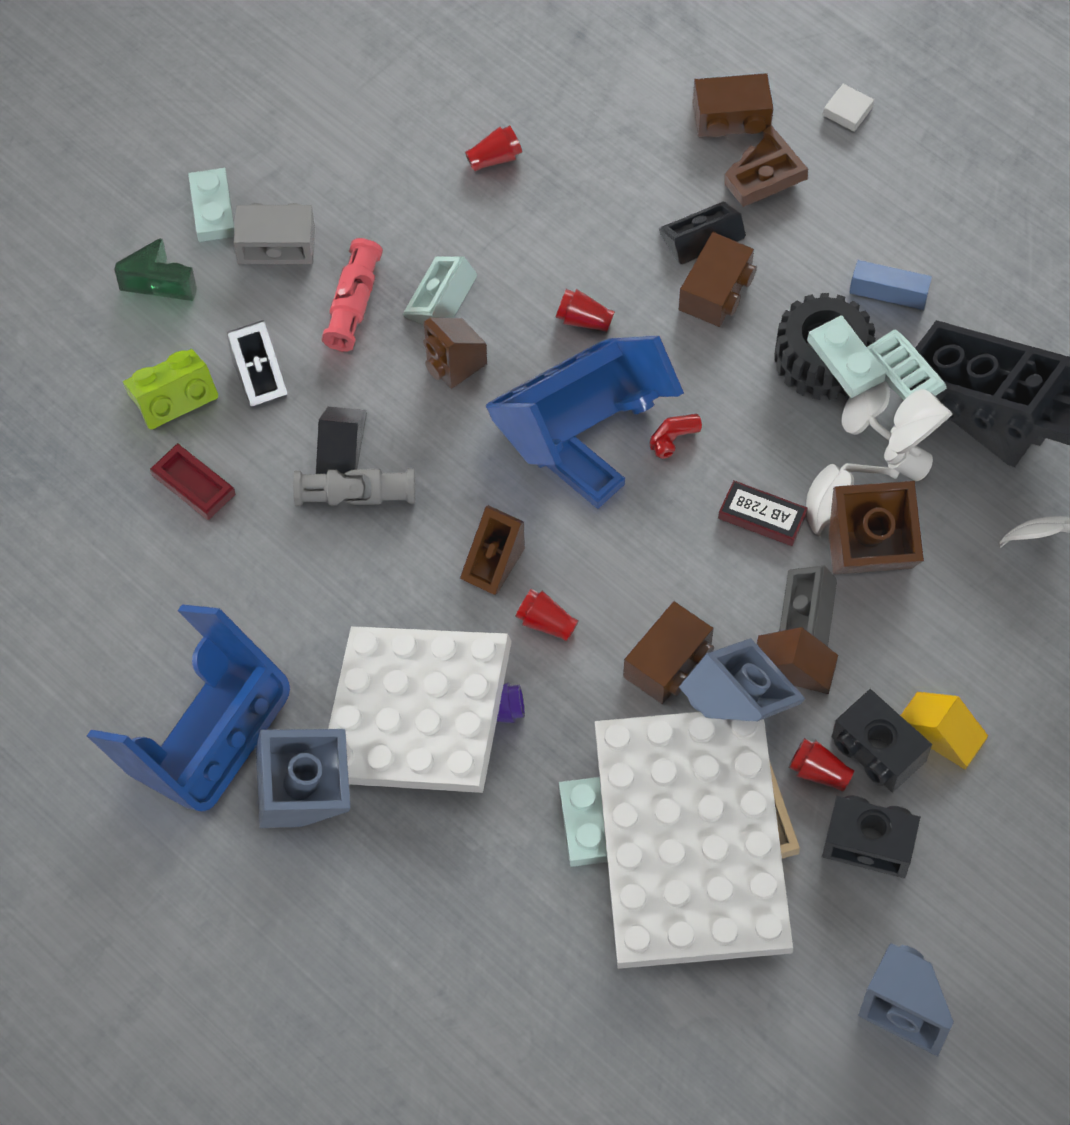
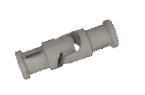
[293,468,415,506]

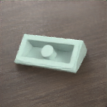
[403,256,477,325]

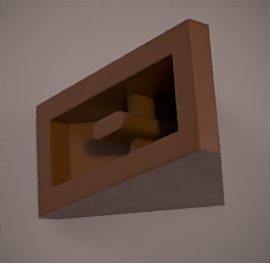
[460,505,525,595]
[756,627,838,694]

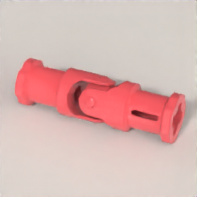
[322,238,383,352]

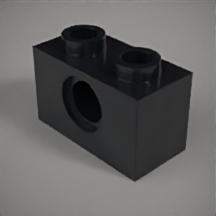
[832,689,932,793]
[822,795,921,879]

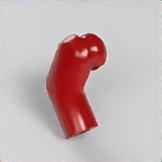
[650,413,702,459]

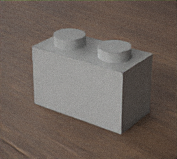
[234,203,315,264]

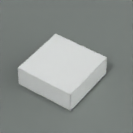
[823,84,874,132]

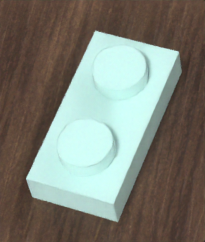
[188,168,235,242]
[807,315,886,398]
[559,777,608,867]

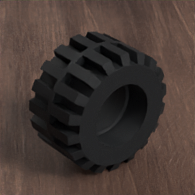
[774,293,876,400]

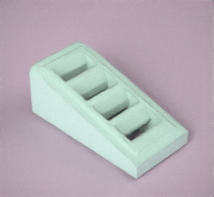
[867,330,947,400]

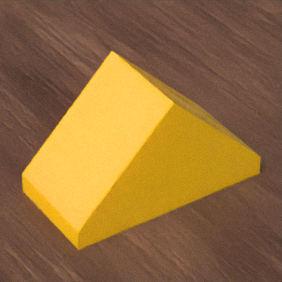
[900,692,988,770]

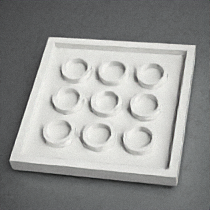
[328,626,512,793]

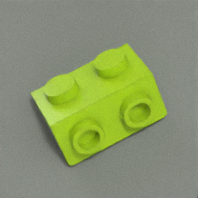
[122,348,219,430]

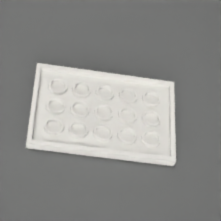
[595,712,793,969]

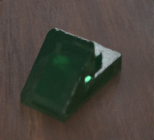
[114,238,197,301]

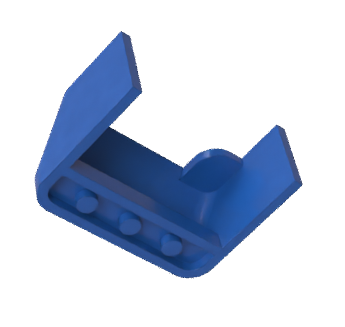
[486,336,684,468]
[87,604,290,811]

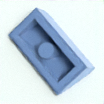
[849,260,932,310]

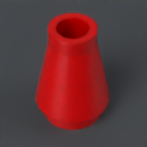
[465,125,523,172]
[556,288,615,333]
[515,589,579,642]
[788,738,855,792]

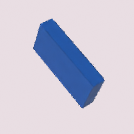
[547,436,625,509]

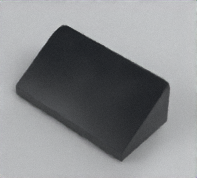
[659,201,746,264]

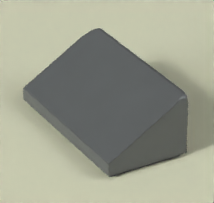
[779,565,837,647]

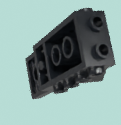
[901,320,1070,467]

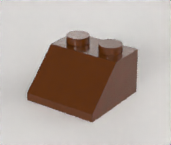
[829,481,924,575]

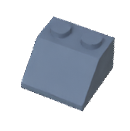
[679,638,805,721]
[256,729,350,828]
[858,943,954,1057]

